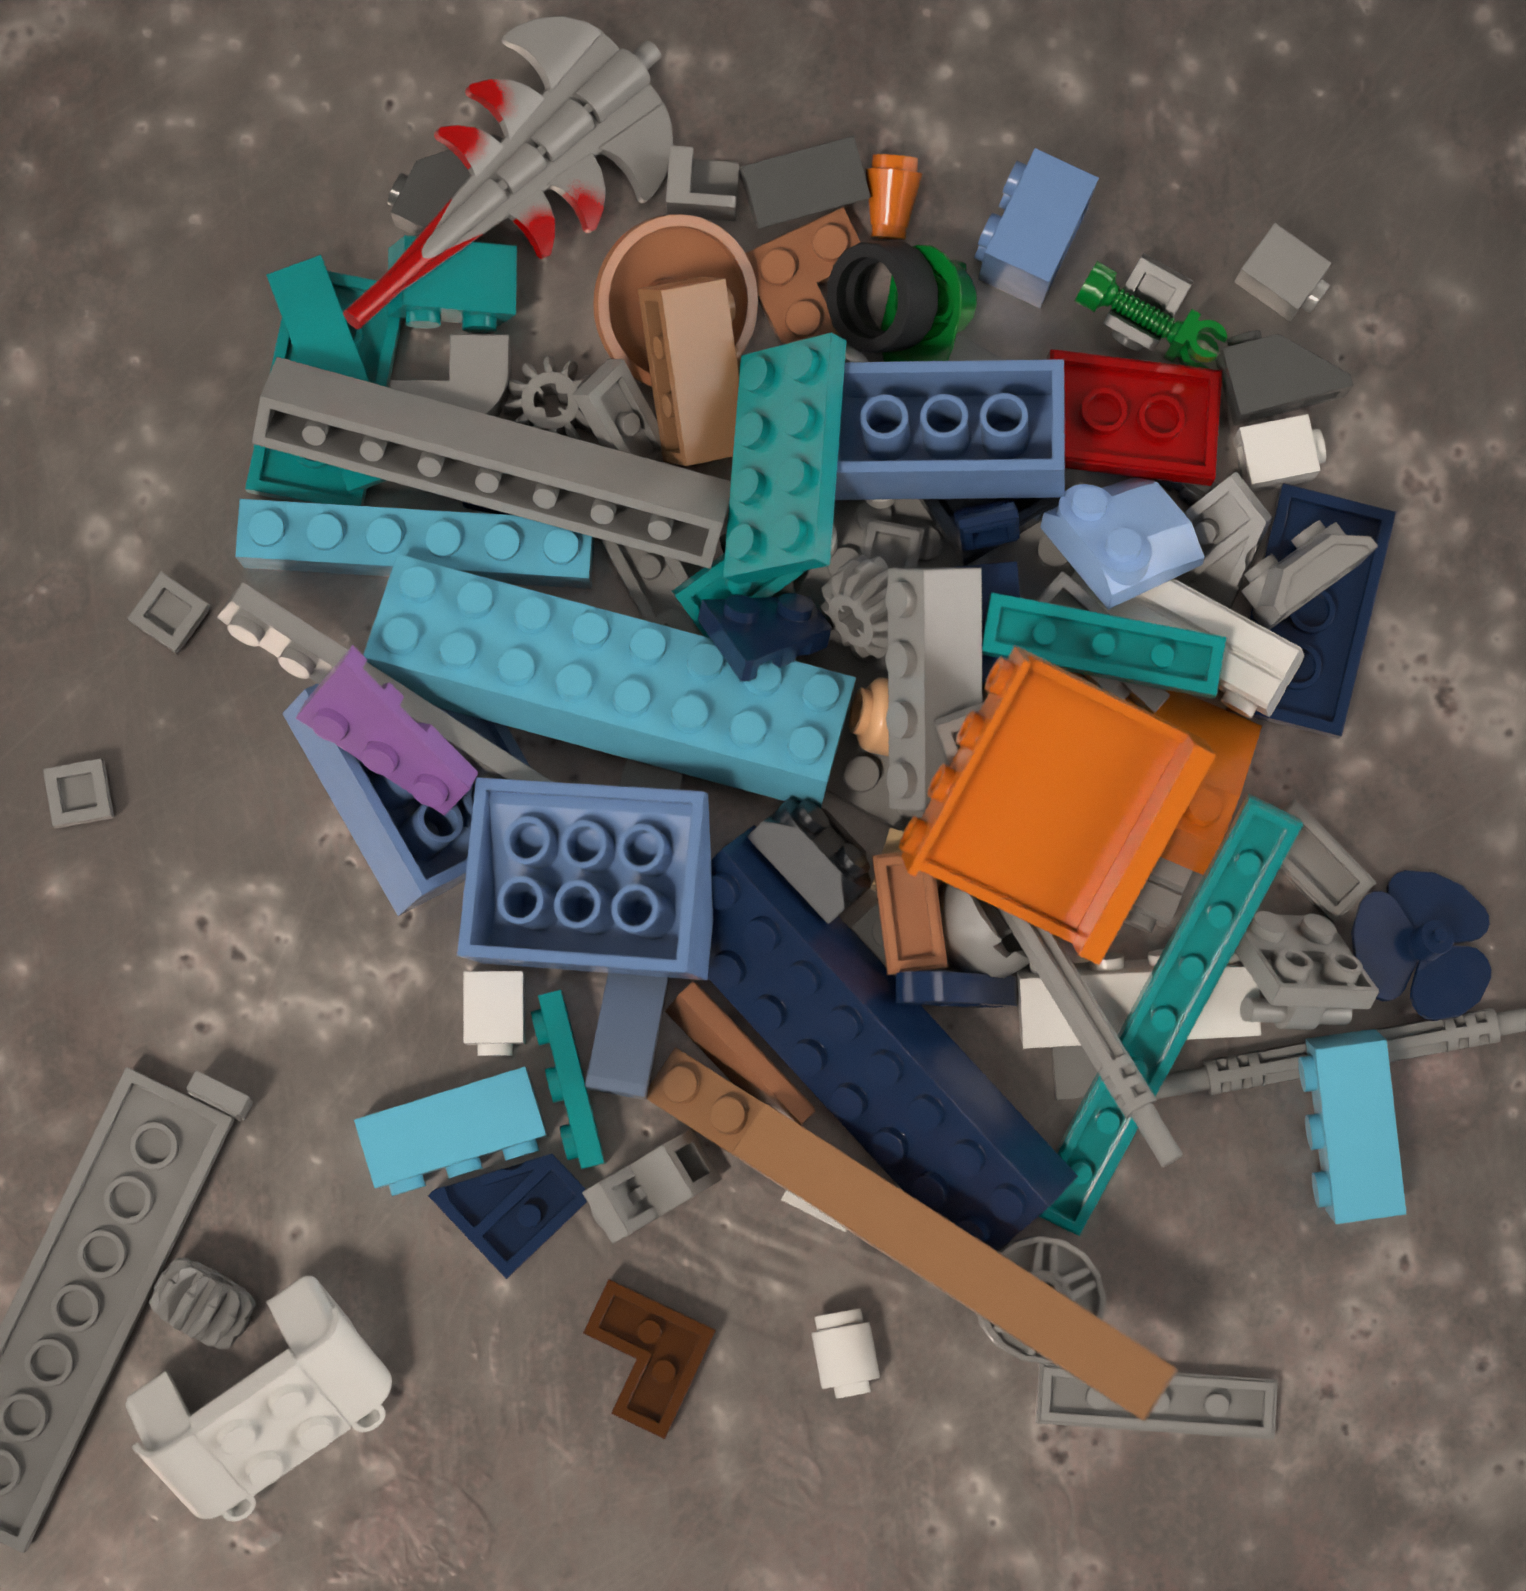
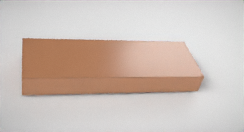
[665,982,816,1125]

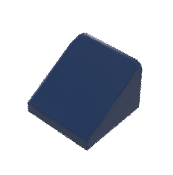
[954,499,1020,551]

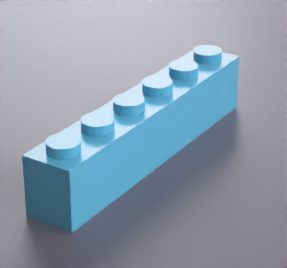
[235,499,595,589]

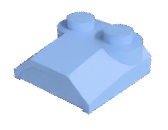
[1040,477,1205,609]

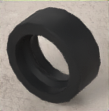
[827,241,938,353]

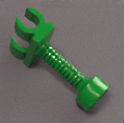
[1074,261,1228,369]

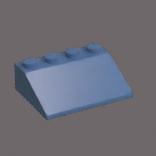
[282,683,531,916]
[457,777,713,980]

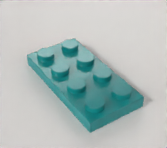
[245,264,403,506]
[723,333,846,584]

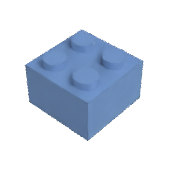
[974,148,1099,309]

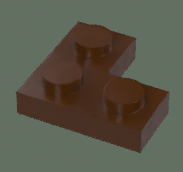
[583,1279,716,1439]

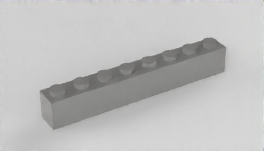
[252,357,731,569]

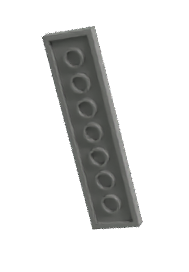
[0,1067,235,1553]

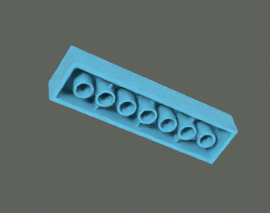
[363,554,856,808]

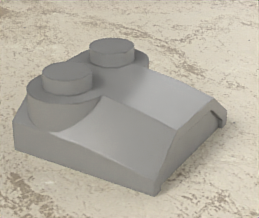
[1241,520,1378,630]

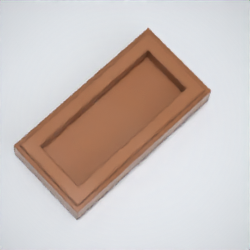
[872,852,948,976]

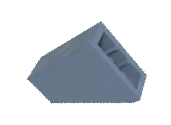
[585,973,670,1100]

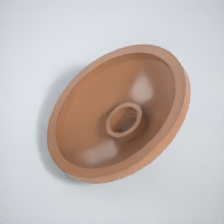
[593,214,758,387]

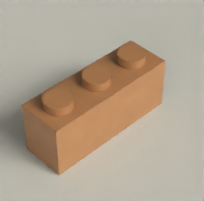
[638,276,741,466]

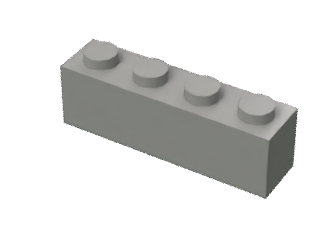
[885,567,982,812]

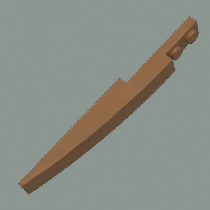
[647,1047,1178,1422]

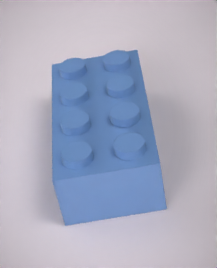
[835,359,1065,500]

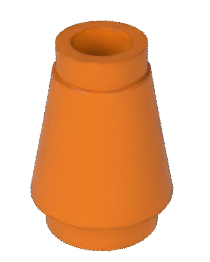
[865,154,923,240]

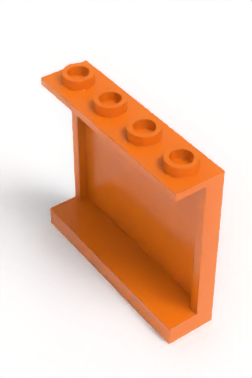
[899,645,1216,965]

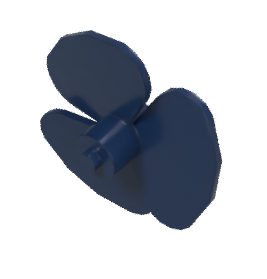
[1351,870,1491,1021]

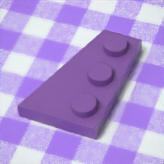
[296,645,478,816]

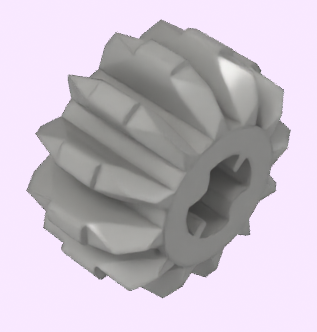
[502,356,593,440]
[821,555,898,659]
[149,1258,256,1349]

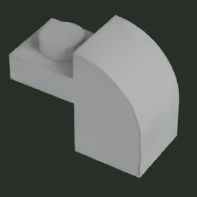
[391,334,512,417]
[582,1129,722,1244]

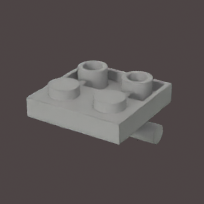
[1234,911,1379,1030]

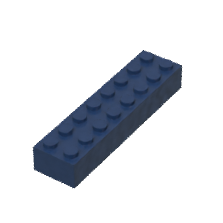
[708,824,1078,1252]

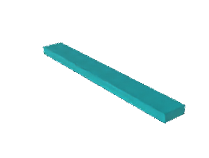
[1039,793,1304,1236]

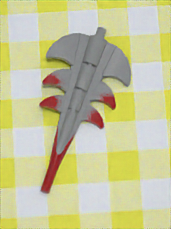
[343,16,673,329]

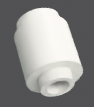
[811,1308,880,1399]

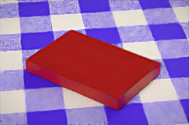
[1047,349,1222,486]

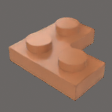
[745,207,861,345]

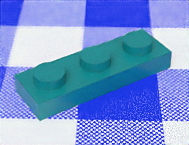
[531,990,606,1170]

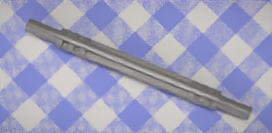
[998,908,1183,1167]
[1155,1007,1526,1099]

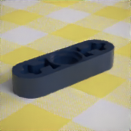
[896,971,1018,1008]

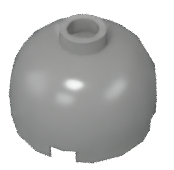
[937,882,1030,978]

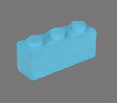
[1298,1029,1407,1224]
[354,1067,549,1196]

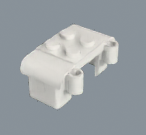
[126,1276,392,1521]

